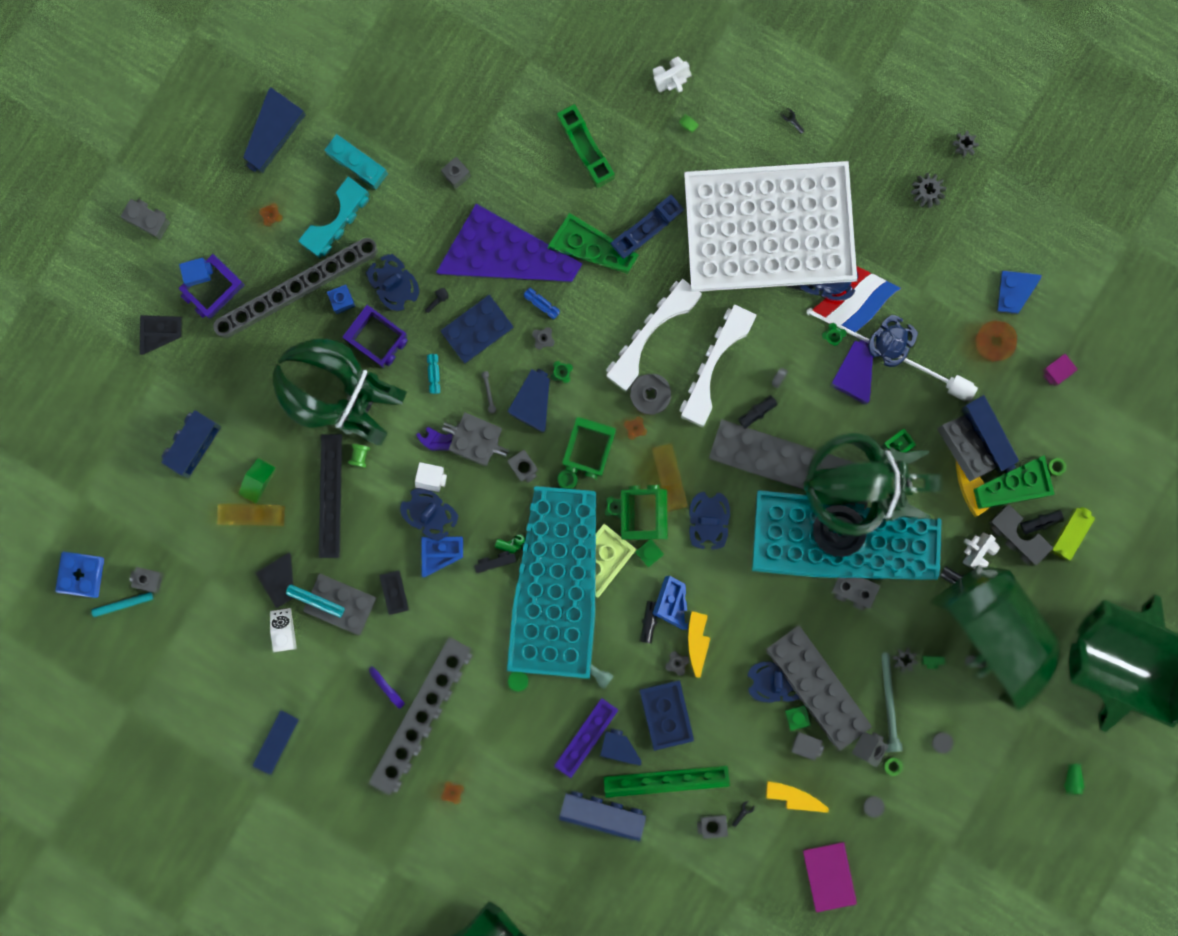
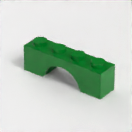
[557,104,615,189]

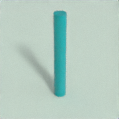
[91,592,154,617]

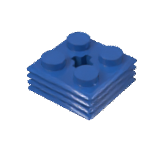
[55,552,104,598]

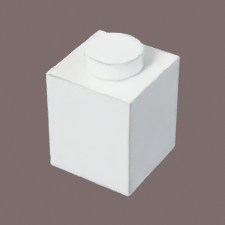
[415,462,447,492]

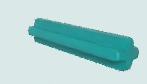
[286,585,345,618]

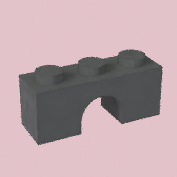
[989,504,1053,566]

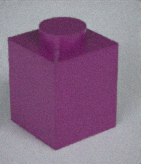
[1042,353,1078,386]

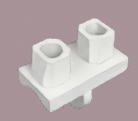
[653,57,692,93]
[962,532,1000,569]

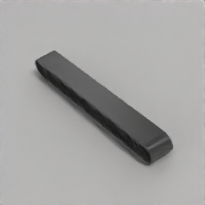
[213,238,378,338]

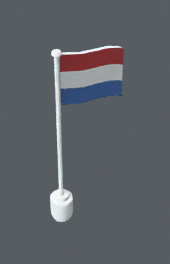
[807,266,978,402]

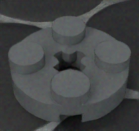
[630,374,671,415]

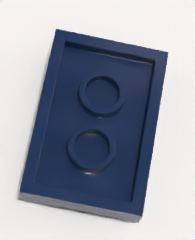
[440,294,514,364]
[639,680,694,751]

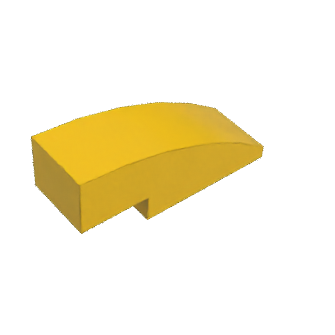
[956,461,989,517]
[688,611,710,678]
[765,781,829,813]

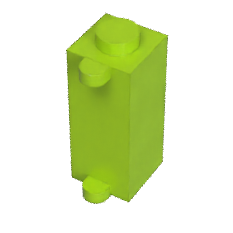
[1050,507,1095,561]

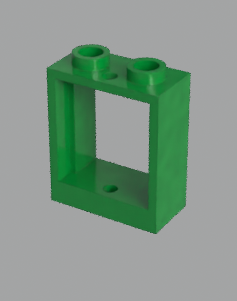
[562,416,616,479]
[621,485,668,540]

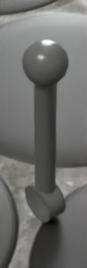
[481,371,496,413]

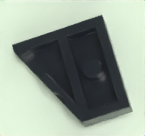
[140,315,183,355]
[255,552,294,608]

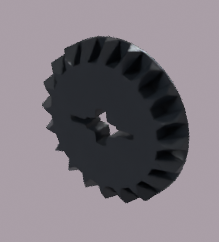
[812,505,867,558]

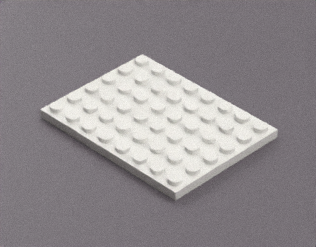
[685,161,857,292]

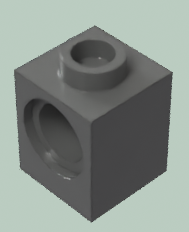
[441,157,471,189]
[507,450,538,483]
[790,732,824,761]
[852,732,888,767]
[697,814,728,839]

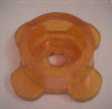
[259,203,283,227]
[624,417,647,440]
[441,781,464,804]

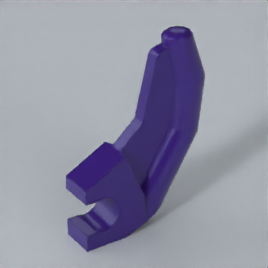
[416,427,453,451]
[369,666,406,709]

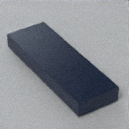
[252,710,300,775]

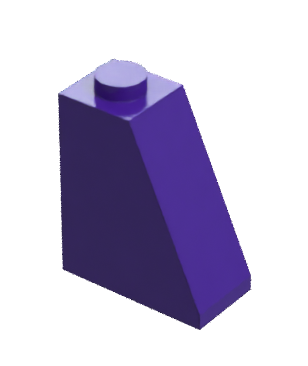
[830,340,873,405]

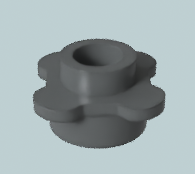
[532,327,555,350]
[665,652,689,675]

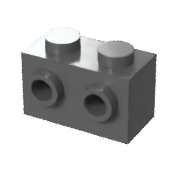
[120,199,170,240]
[831,578,880,611]

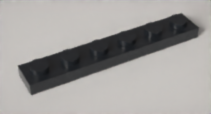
[319,434,343,558]

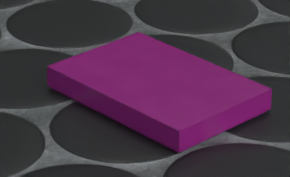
[803,842,857,913]

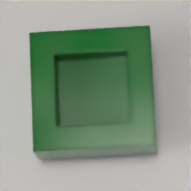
[635,540,664,568]
[921,656,945,669]
[785,705,811,731]

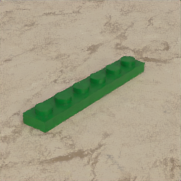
[604,766,730,798]

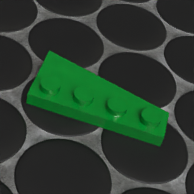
[548,213,639,274]
[973,455,1055,510]

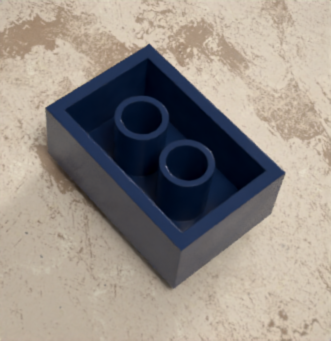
[161,410,222,479]

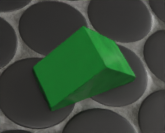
[880,429,917,452]
[238,458,276,504]

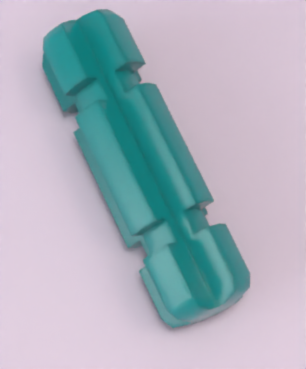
[427,354,440,394]

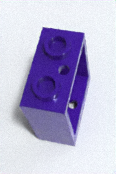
[178,254,245,320]
[343,305,408,369]

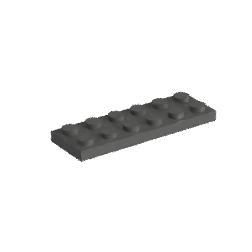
[765,625,872,751]

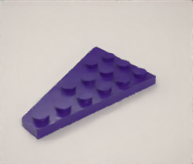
[436,204,582,282]

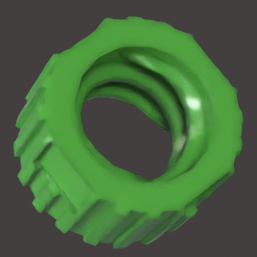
[679,114,699,133]
[1047,458,1067,477]
[883,757,903,776]

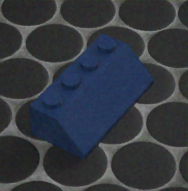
[559,790,646,842]

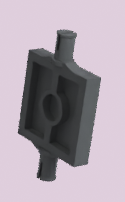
[441,412,509,467]

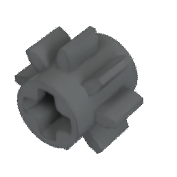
[952,131,979,158]
[892,647,918,673]

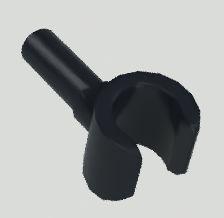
[780,108,805,134]
[425,288,449,313]
[732,801,755,828]

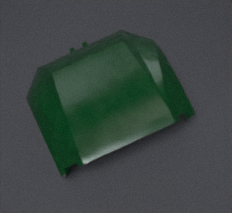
[930,565,1060,711]

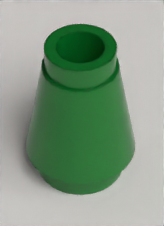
[1064,764,1085,795]

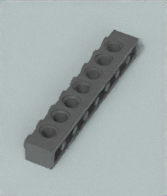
[368,637,473,796]

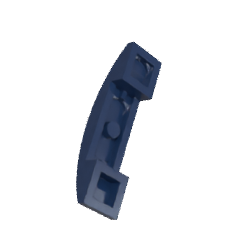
[610,195,684,259]

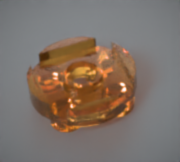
[975,321,1017,362]

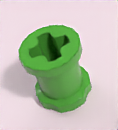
[348,444,370,468]

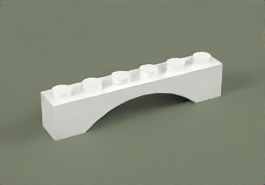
[606,279,702,392]
[679,304,756,428]

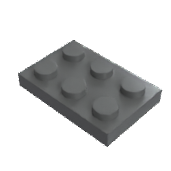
[937,415,997,482]
[303,573,377,636]

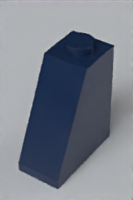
[507,369,550,434]

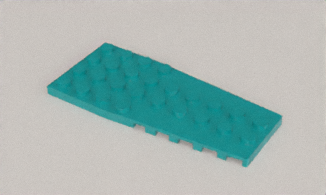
[507,486,596,678]
[752,490,941,580]

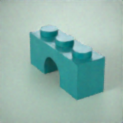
[324,134,388,190]

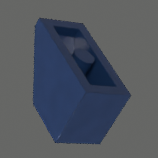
[600,728,642,766]

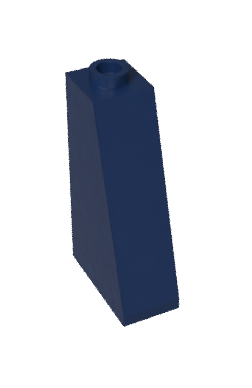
[243,87,306,173]
[960,395,1019,473]

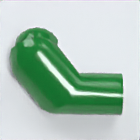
[494,534,525,554]

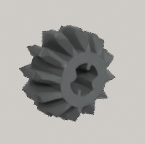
[911,173,946,208]

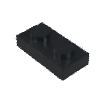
[474,551,517,574]
[379,570,410,615]

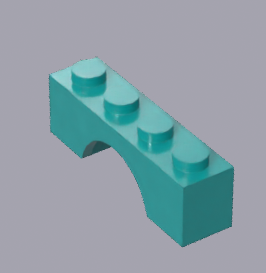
[298,177,369,259]

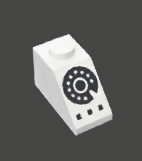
[270,608,297,652]

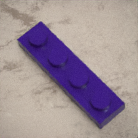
[554,698,618,778]

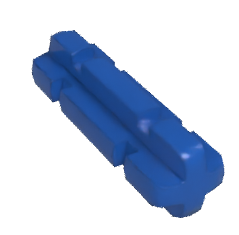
[524,288,560,319]

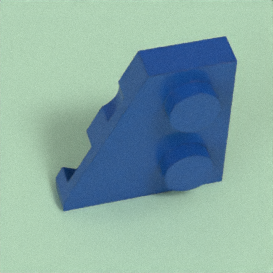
[997,271,1042,314]
[421,537,463,577]
[653,576,688,630]

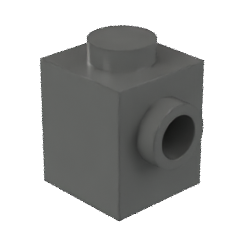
[130,567,164,593]

